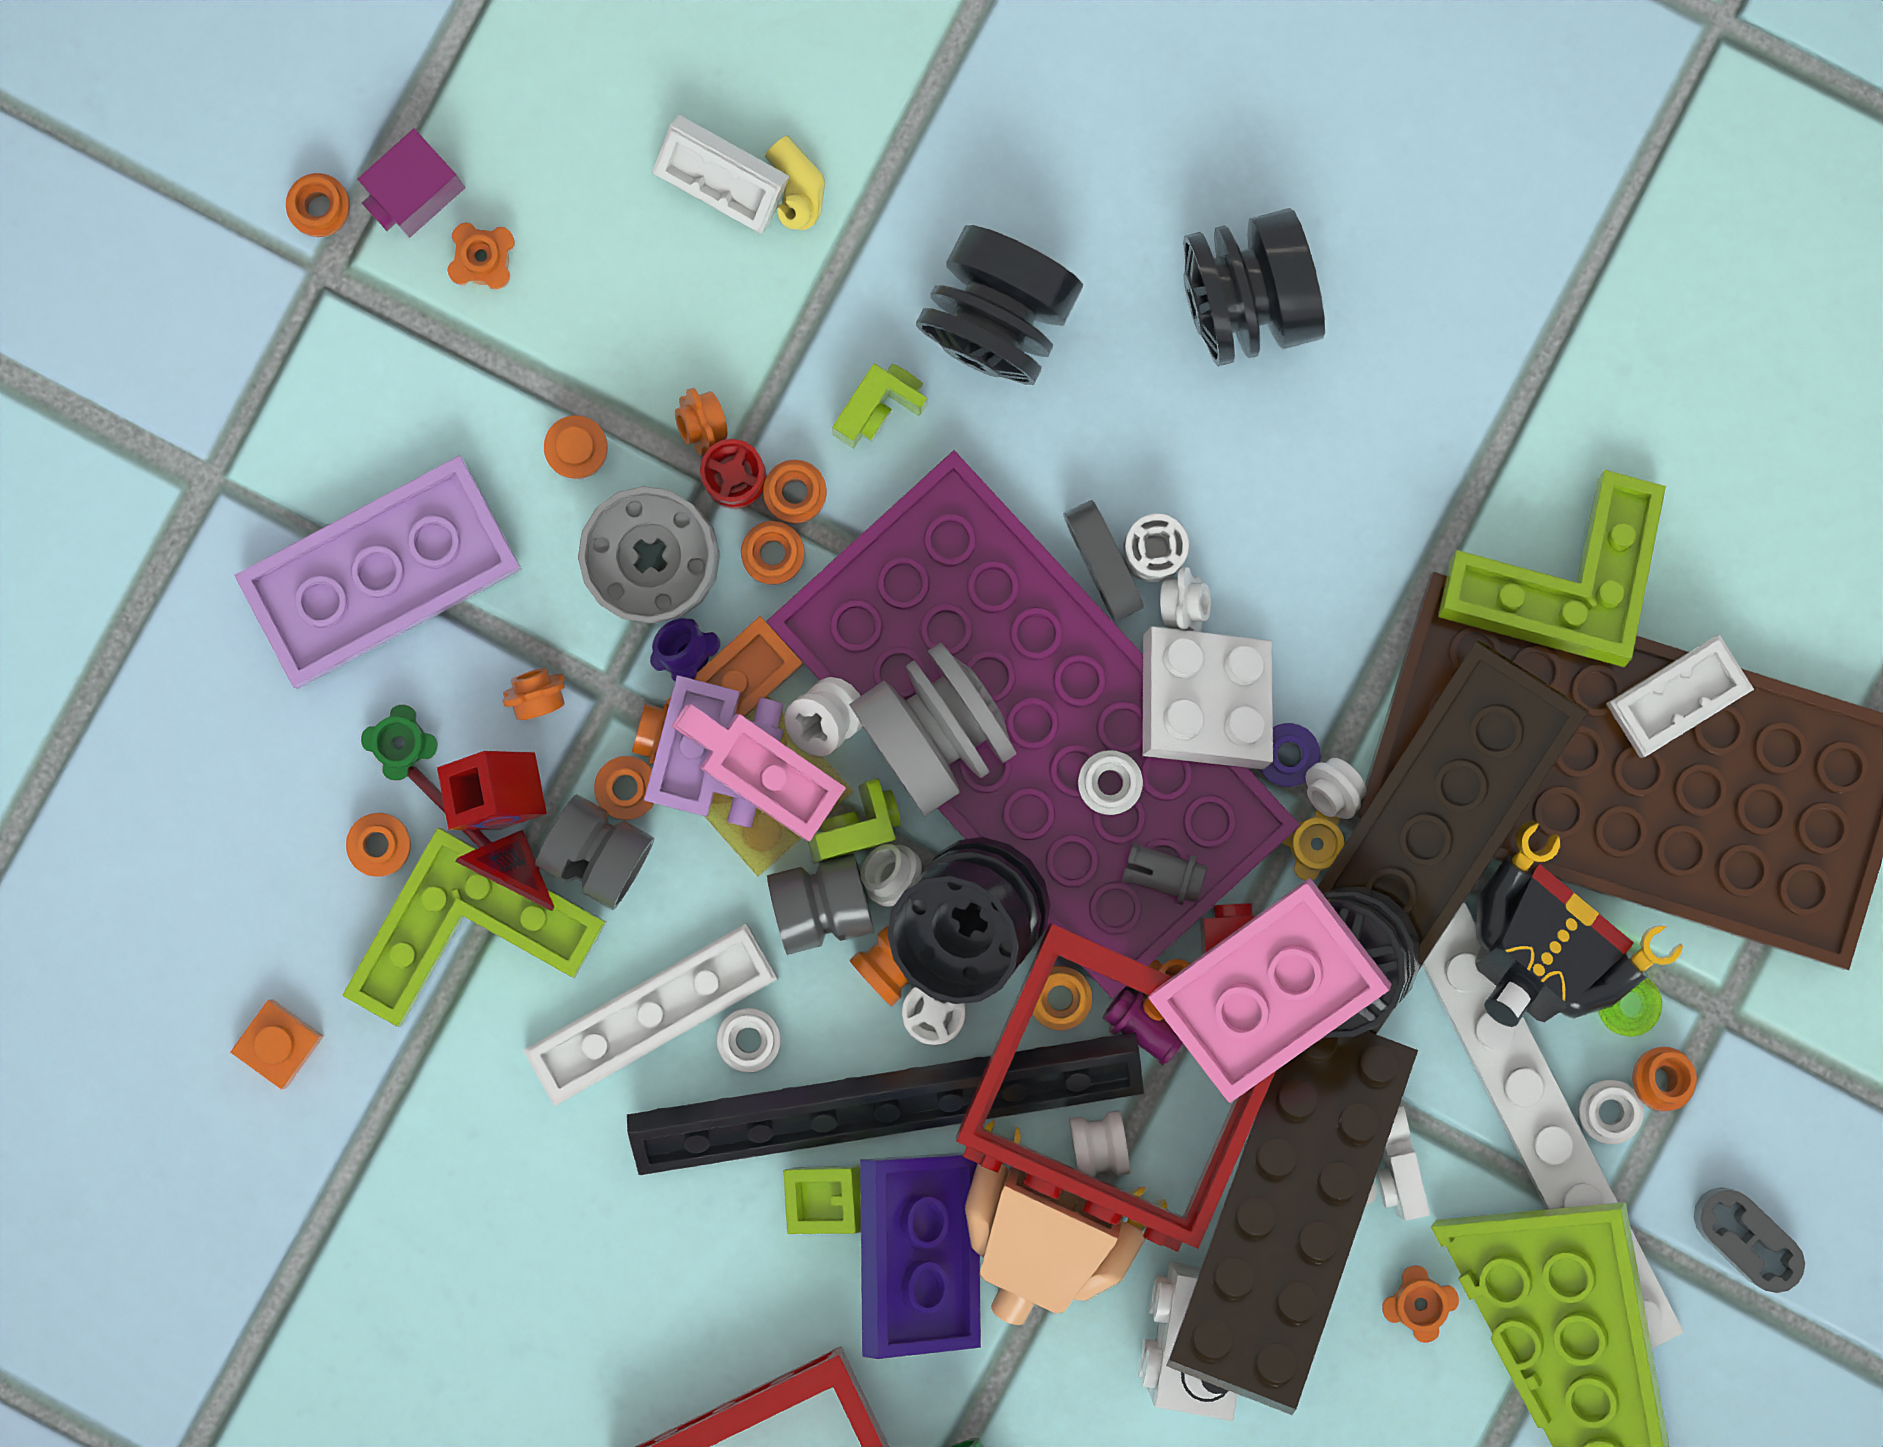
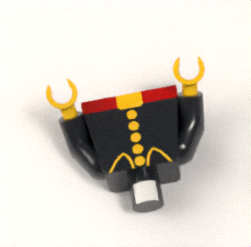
[1475,821,1683,1027]

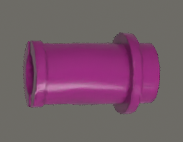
[1102,988,1183,1066]

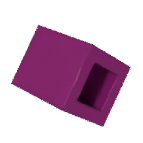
[357,128,465,238]

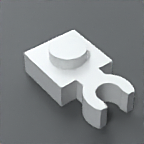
[1376,1106,1430,1221]

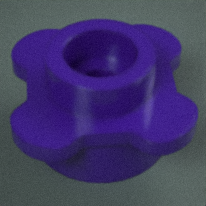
[650,618,721,682]

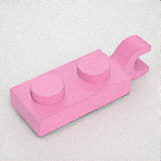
[671,704,846,842]

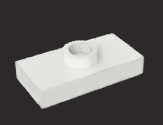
[652,115,790,234]
[1606,635,1754,758]

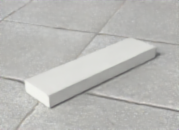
[523,923,778,1106]

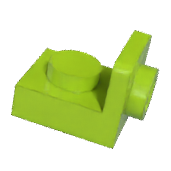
[832,363,927,449]
[808,778,901,864]
[783,1164,861,1234]

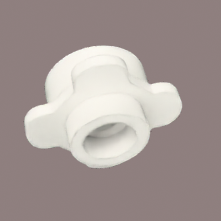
[1160,567,1211,632]

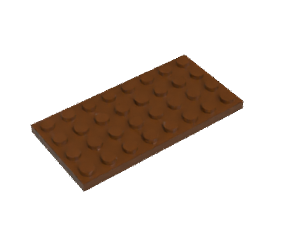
[1355,572,1883,970]

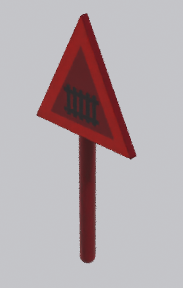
[408,766,554,911]

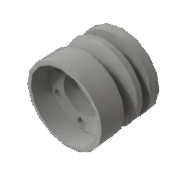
[578,486,720,623]
[849,642,1017,817]

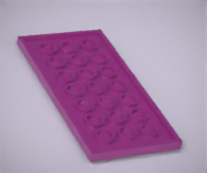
[766,450,1301,999]

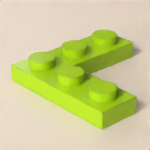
[1438,470,1666,667]
[342,828,607,1027]

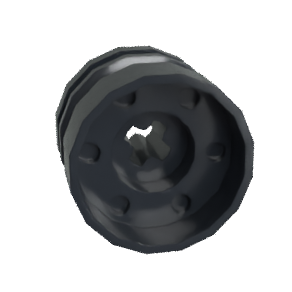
[1183,208,1325,367]
[916,225,1083,385]
[887,837,1051,1004]
[1323,887,1421,1038]

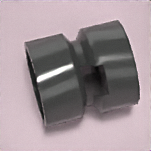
[535,794,655,910]
[767,853,874,955]

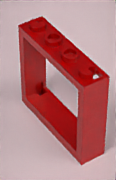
[955,923,1276,1252]
[635,1346,889,1447]

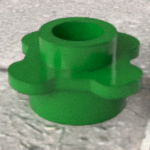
[361,705,438,781]

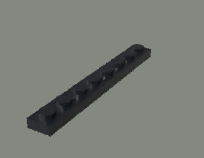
[626,1032,1144,1175]

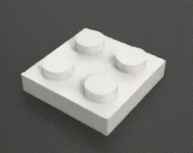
[1143,626,1273,769]

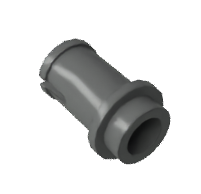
[1122,843,1208,905]

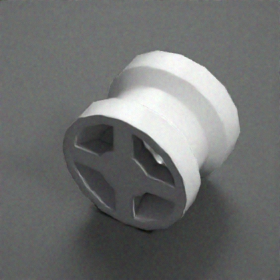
[784,677,863,757]
[902,987,966,1045]
[1069,1110,1130,1177]

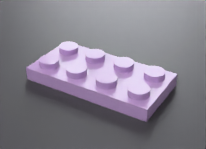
[234,455,522,689]

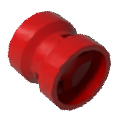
[700,439,767,510]

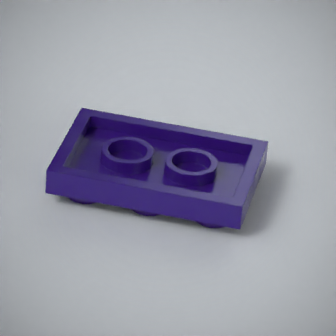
[860,1153,981,1359]

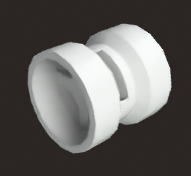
[1122,513,1189,583]

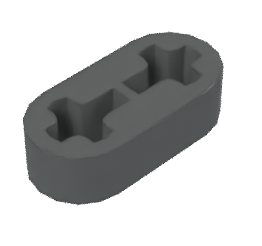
[1063,500,1144,622]
[1693,1187,1805,1293]

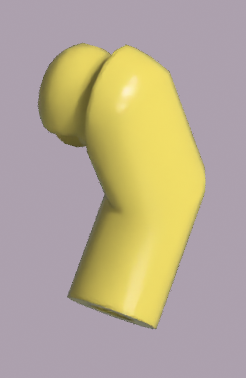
[765,136,825,230]

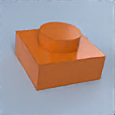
[230,999,324,1090]

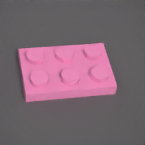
[1148,878,1392,1103]

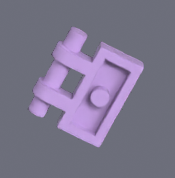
[644,675,784,828]

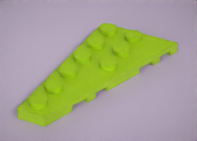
[1431,1202,1669,1447]

